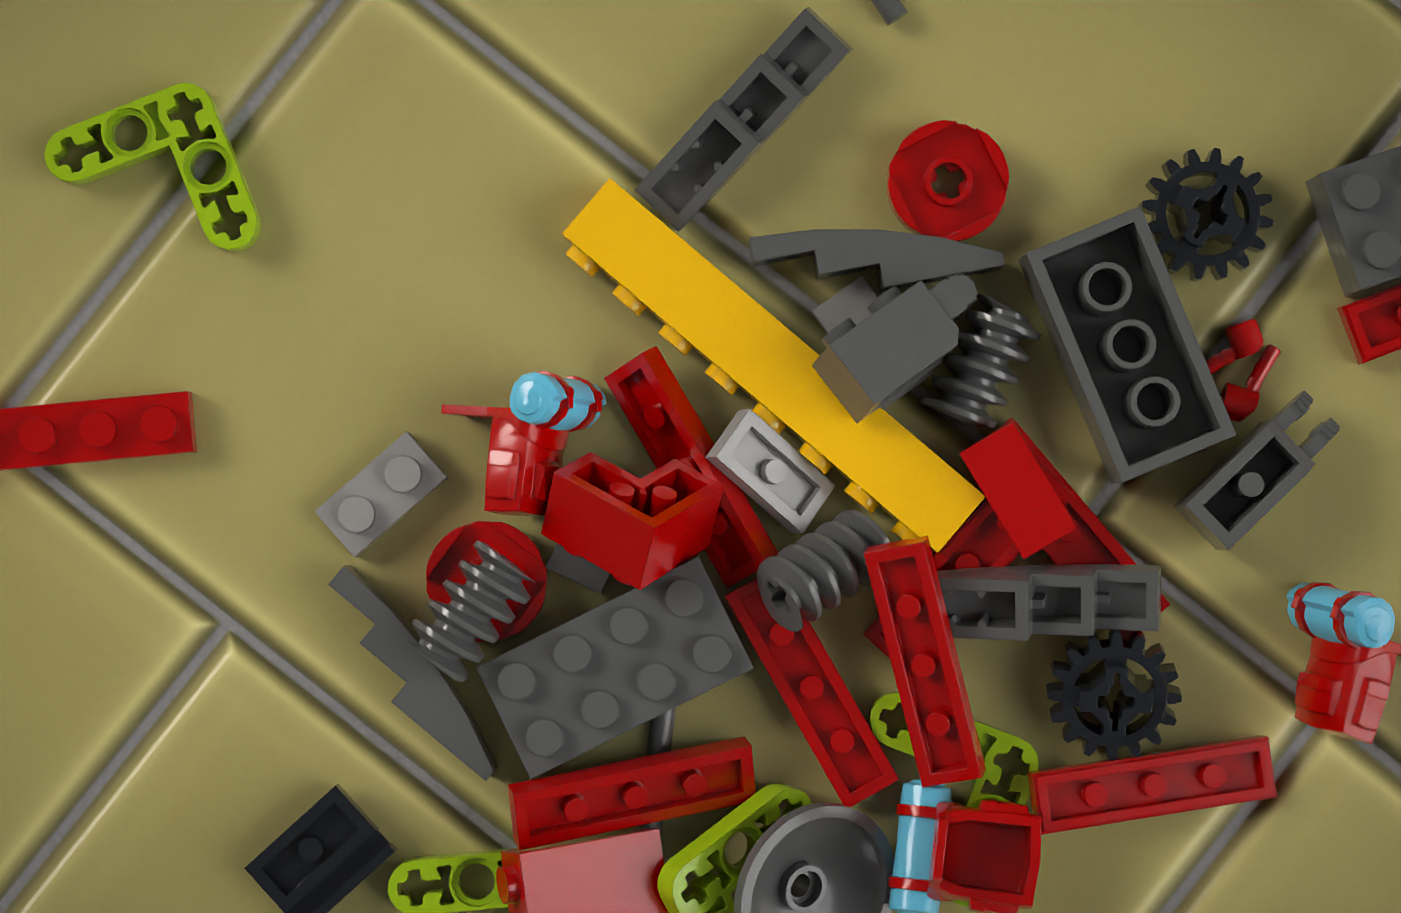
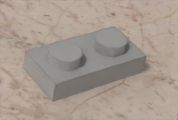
[705,409,836,534]
[314,431,448,557]

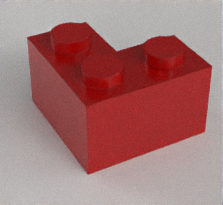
[541,452,724,590]

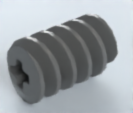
[921,294,1042,429]
[757,510,890,632]
[408,540,536,682]

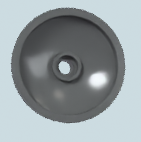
[734,802,894,913]

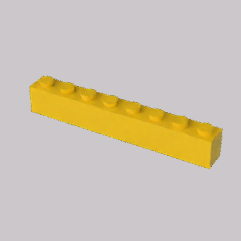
[562,178,985,553]

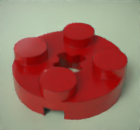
[886,120,1010,242]
[426,521,548,642]

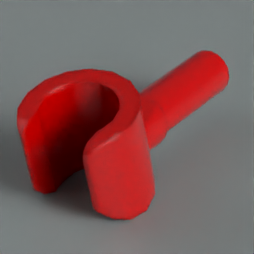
[1206,319,1264,375]
[1220,344,1281,422]

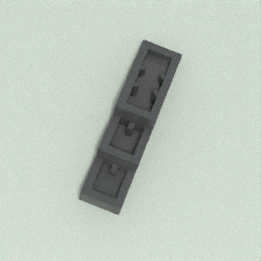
[635,7,853,232]
[748,229,1005,292]
[937,564,1161,641]
[328,565,498,781]

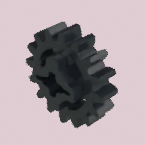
[1138,148,1274,282]
[1046,630,1182,761]

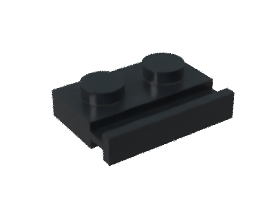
[244,783,397,913]

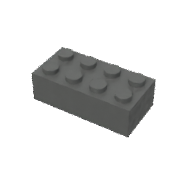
[1305,146,1401,296]
[1018,206,1237,484]
[476,557,754,779]

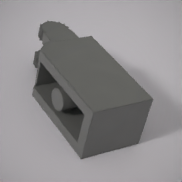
[812,273,979,424]
[1174,390,1340,550]

